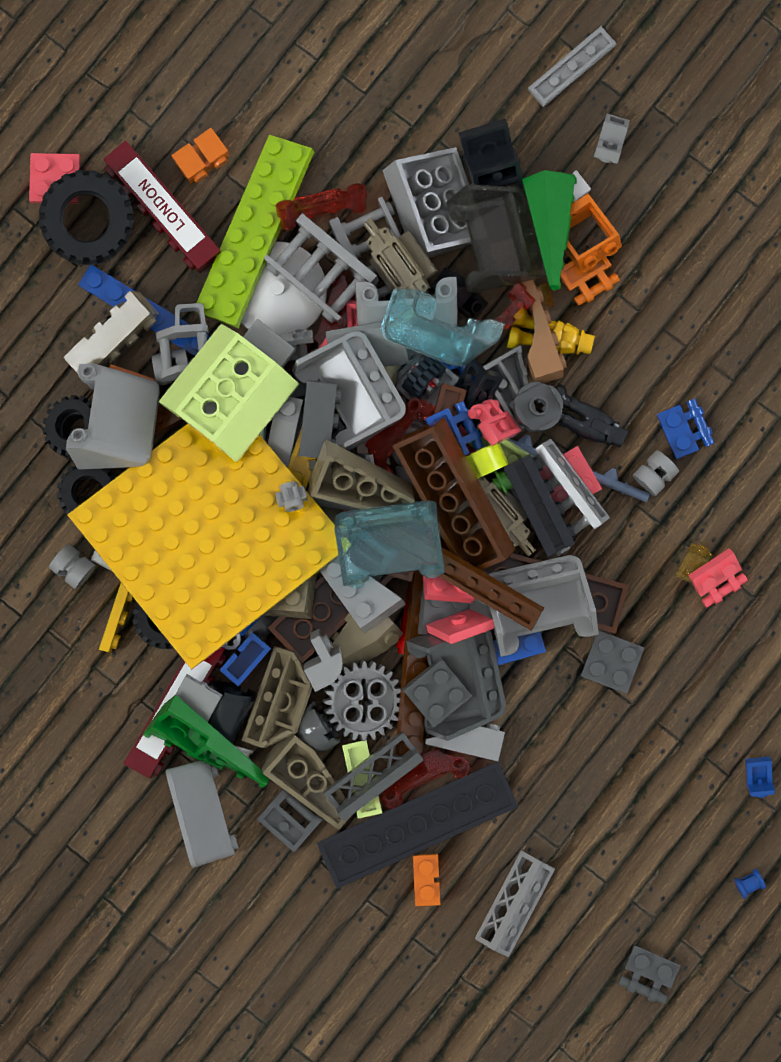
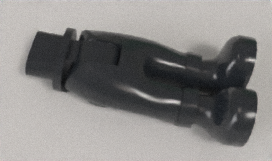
[556,383,629,448]

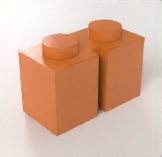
[171,128,230,184]
[413,853,440,906]

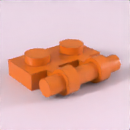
[560,257,620,306]

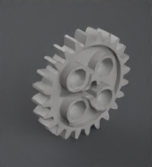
[322,660,401,741]

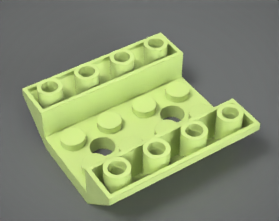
[159,324,299,462]

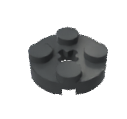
[512,382,563,432]

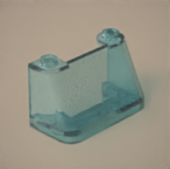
[381,289,505,367]
[334,501,445,588]

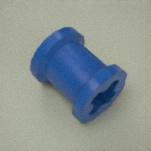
[734,869,766,899]

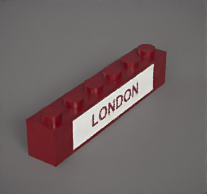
[103,140,221,273]
[123,647,227,779]

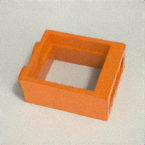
[564,194,622,272]

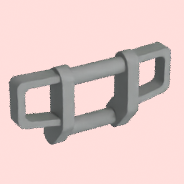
[156,303,209,382]

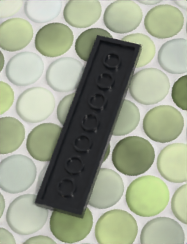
[317,761,518,889]

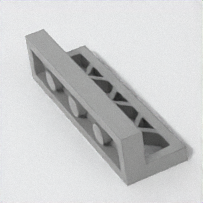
[475,850,555,957]

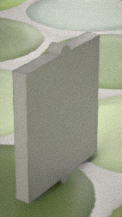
[175,674,222,722]

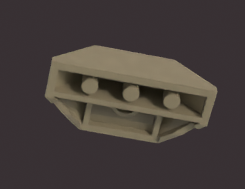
[242,646,313,748]

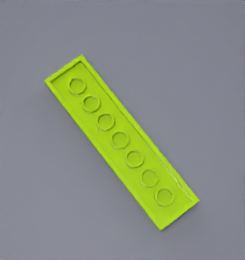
[194,135,314,329]

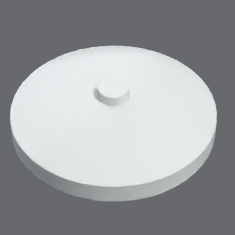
[241,242,327,334]

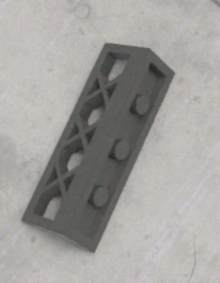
[323,731,424,821]

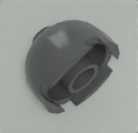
[294,701,341,752]

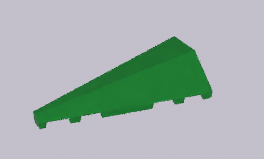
[522,170,577,291]
[143,695,269,788]

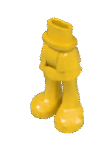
[507,303,595,355]

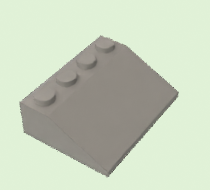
[382,147,488,258]

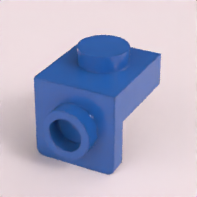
[745,756,775,798]

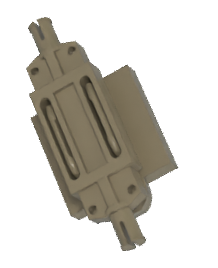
[363,218,438,300]
[478,476,536,556]

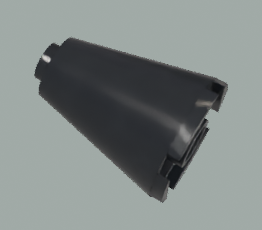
[208,681,257,744]

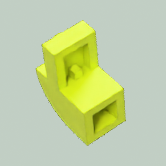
[466,443,509,479]

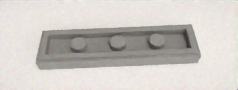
[527,26,617,108]

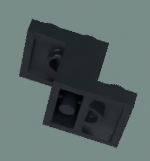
[458,119,527,212]

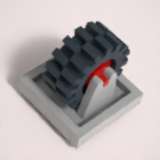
[396,353,459,416]

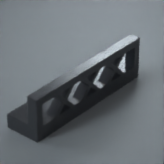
[455,358,503,428]

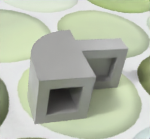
[594,113,630,164]
[304,629,342,692]

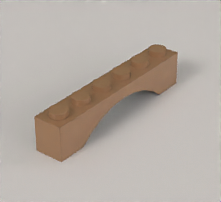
[490,237,567,383]

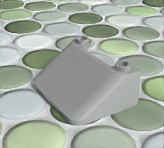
[355,277,457,354]
[291,331,406,451]
[66,363,160,469]
[488,555,599,657]
[166,761,239,868]

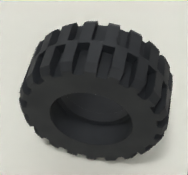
[39,170,133,265]

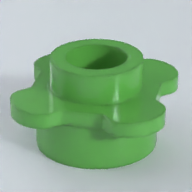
[492,470,513,495]

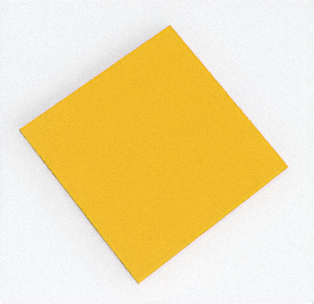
[68,424,351,670]

